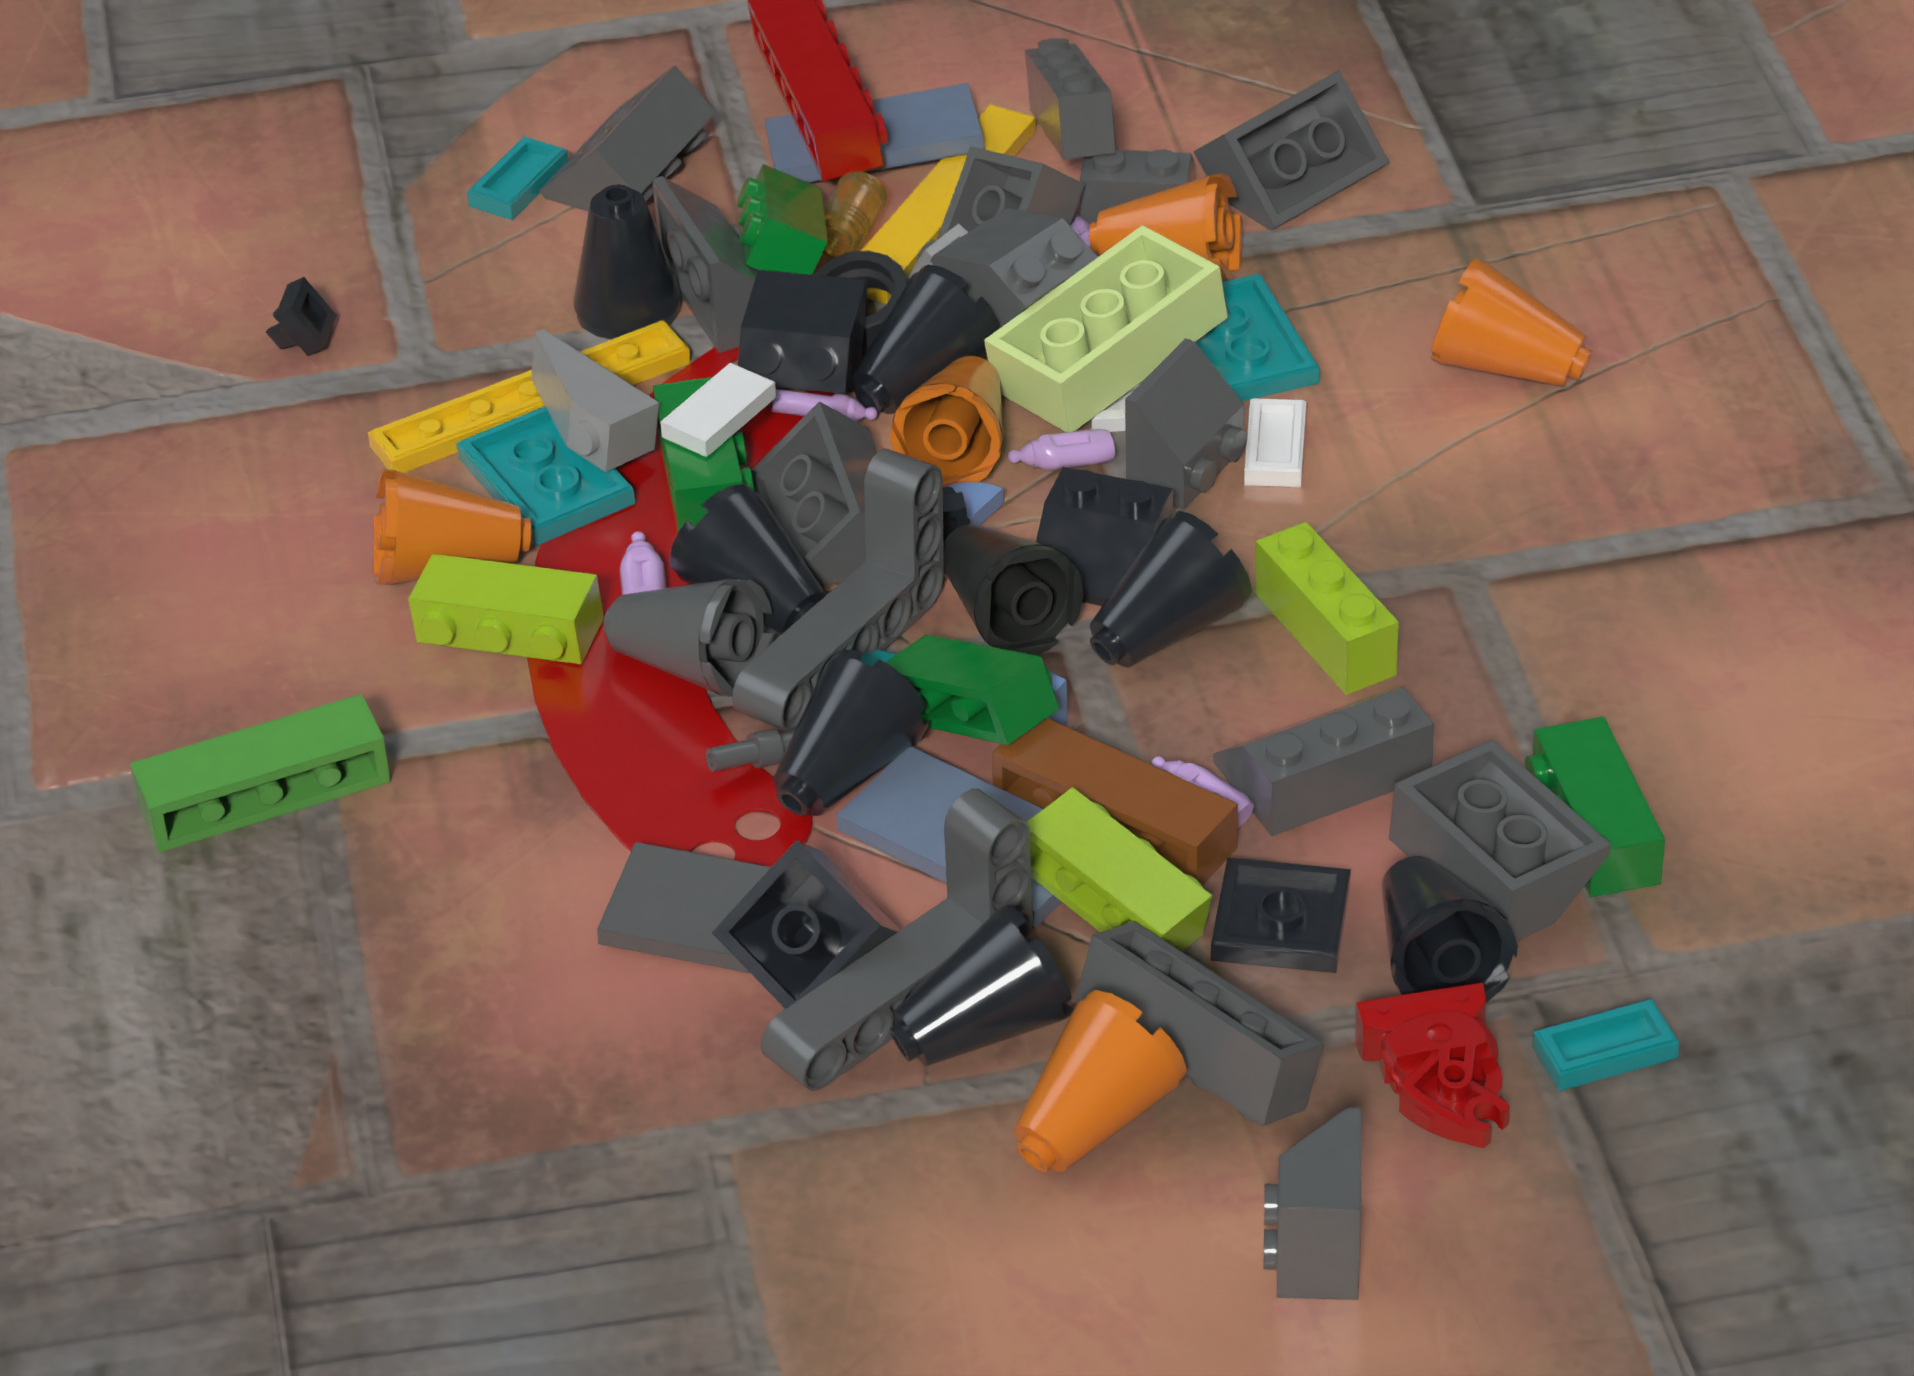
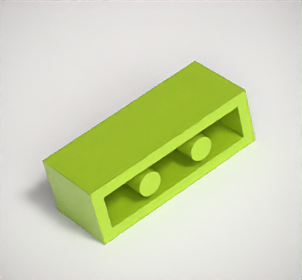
[1255,522,1399,695]
[408,553,604,664]
[1027,787,1212,952]

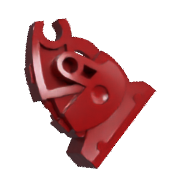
[1355,983,1510,1148]

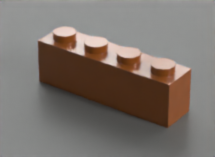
[992,718,1238,886]

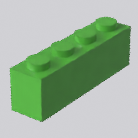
[130,694,391,853]

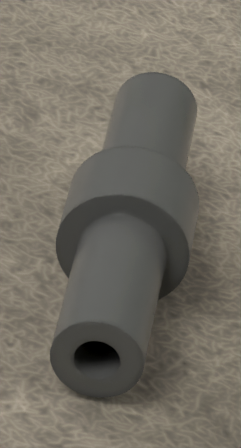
[705,728,795,772]

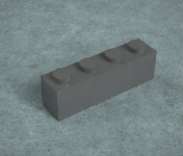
[1025,38,1116,160]
[1075,921,1324,1126]

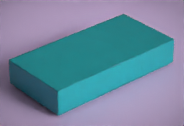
[467,136,569,220]
[1533,999,1679,1091]

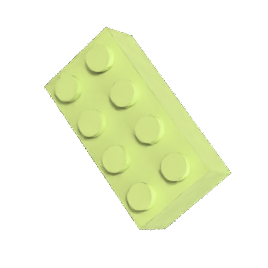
[984,225,1228,432]

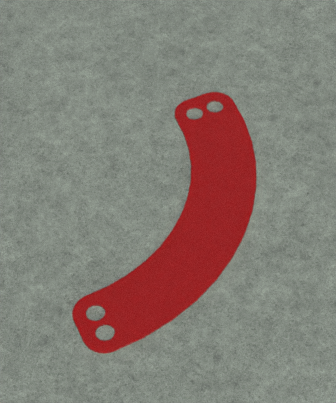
[527,347,835,867]

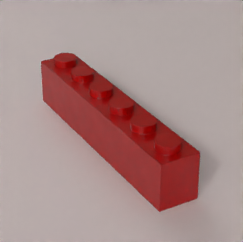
[747,0,888,181]

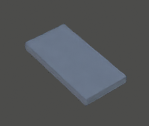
[764,83,985,183]
[836,746,1061,928]

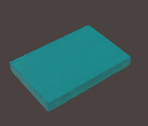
[1195,273,1320,402]
[456,406,635,546]

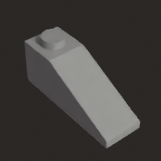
[531,329,659,472]

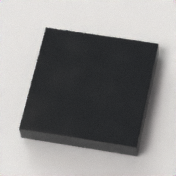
[1211,858,1351,973]

